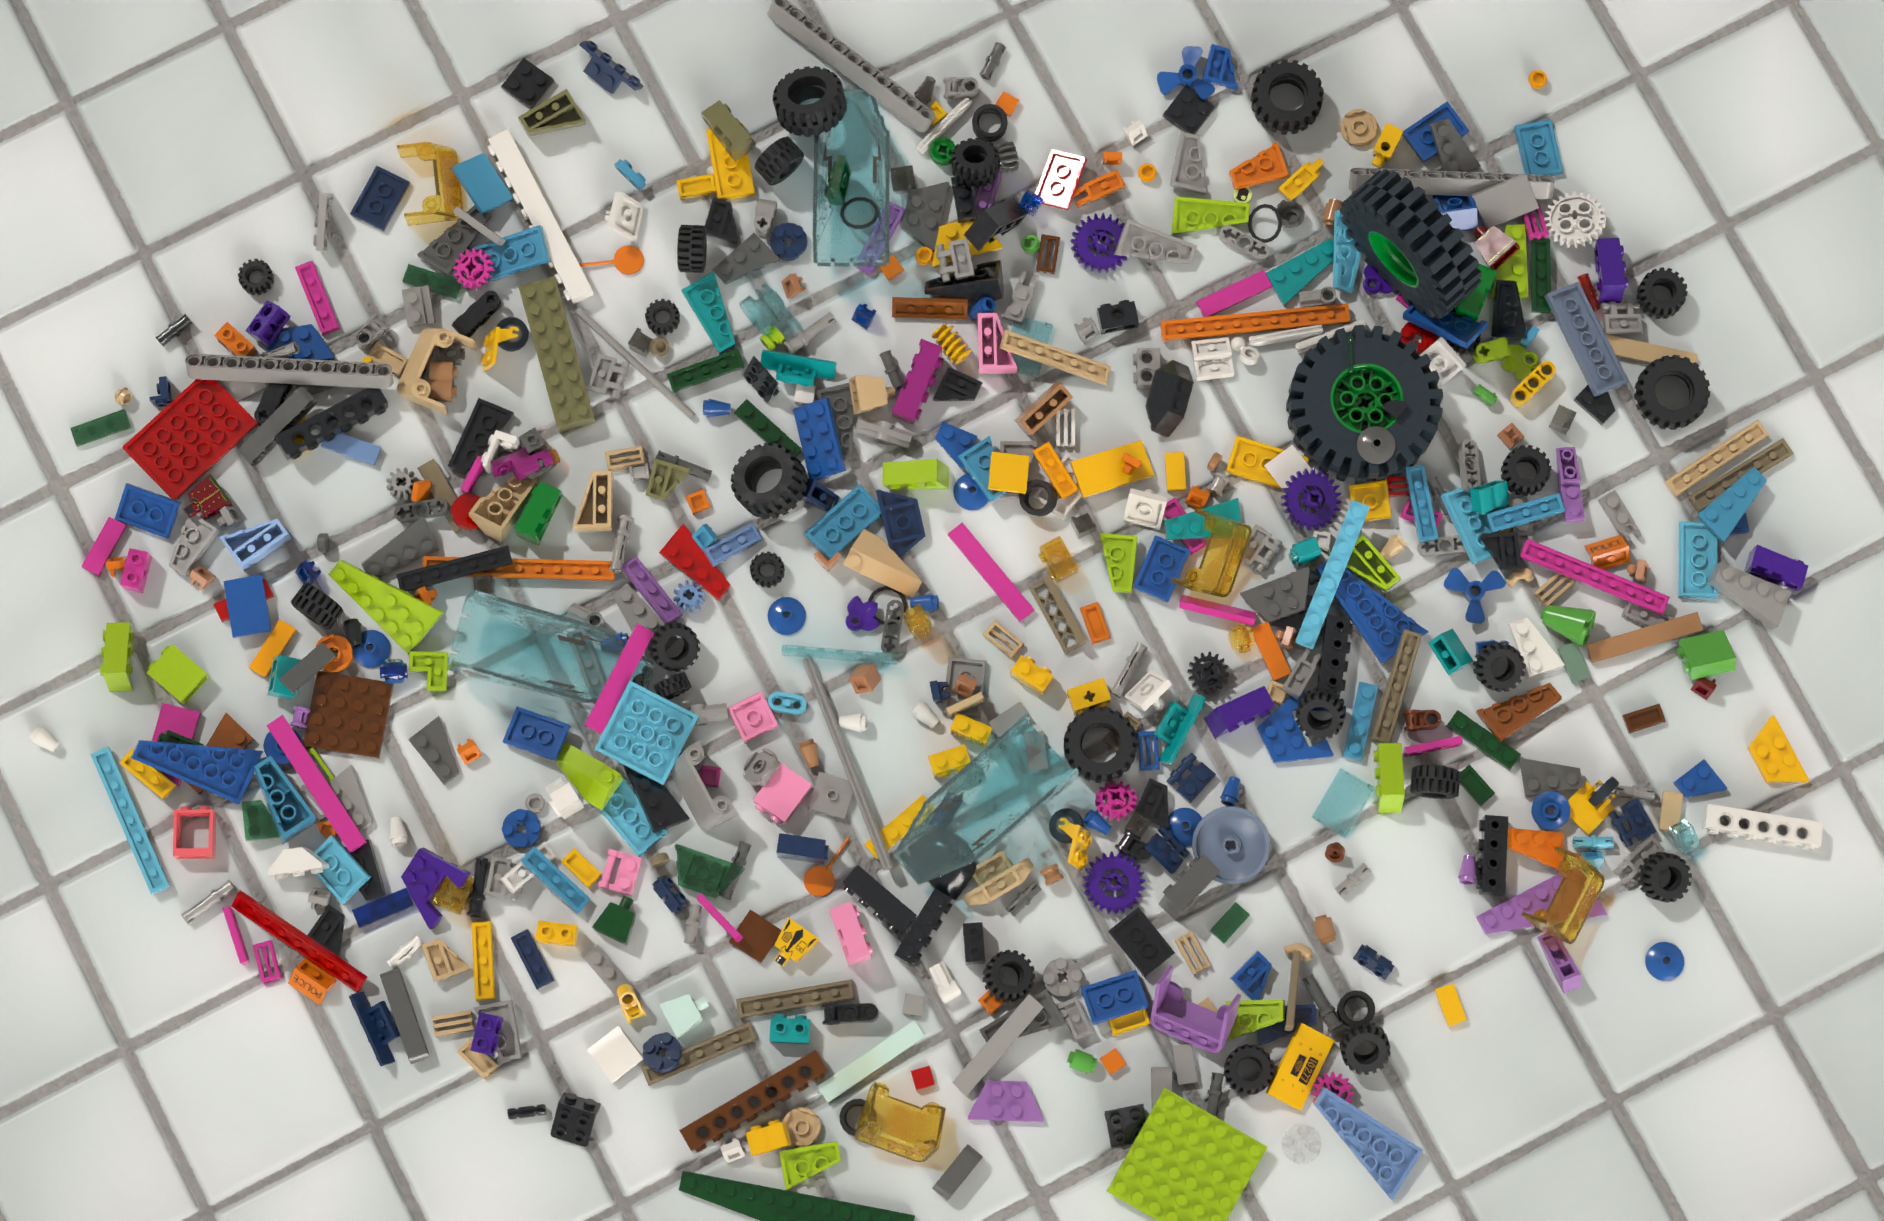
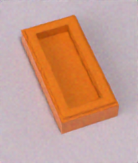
[1080,602,1111,645]

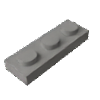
[583,944,635,998]

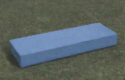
[321,433,382,466]
[703,523,763,567]

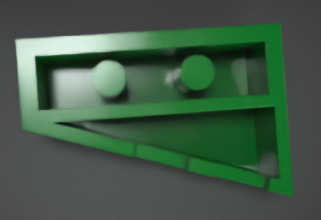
[1452,264,1497,321]
[514,481,563,546]

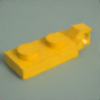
[1278,158,1324,201]

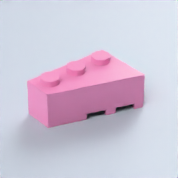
[977,313,1017,374]
[829,902,873,966]

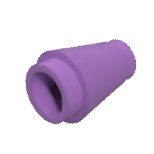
[1458,855,1477,885]

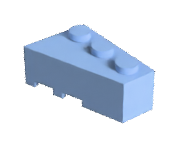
[220,518,292,571]

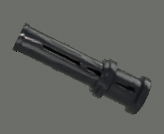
[466,857,488,918]

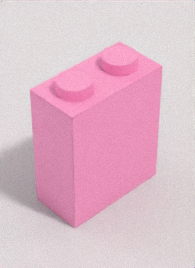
[753,762,812,825]

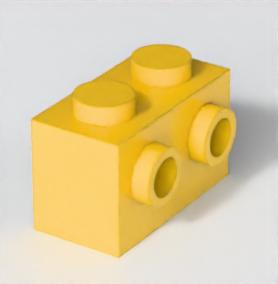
[1010,655,1053,696]
[928,744,971,778]

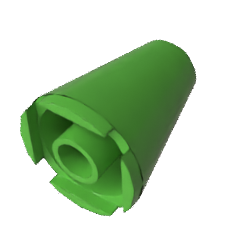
[1540,605,1596,647]

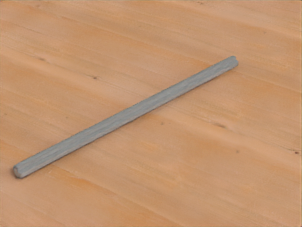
[803,657,893,871]

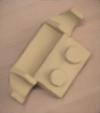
[962,850,1033,905]

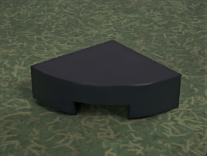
[1381,400,1409,420]

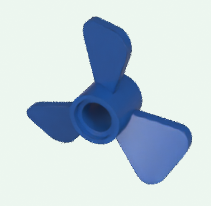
[1157,46,1215,100]
[1444,568,1506,624]

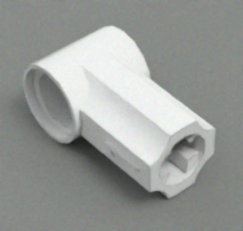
[928,962,962,1004]

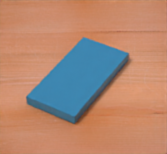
[472,225,551,285]
[804,484,881,560]

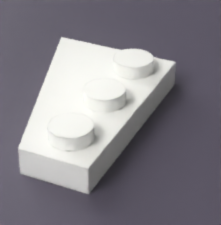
[1508,617,1565,678]

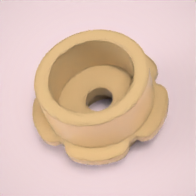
[115,387,132,406]

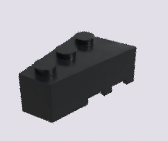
[964,197,1028,251]

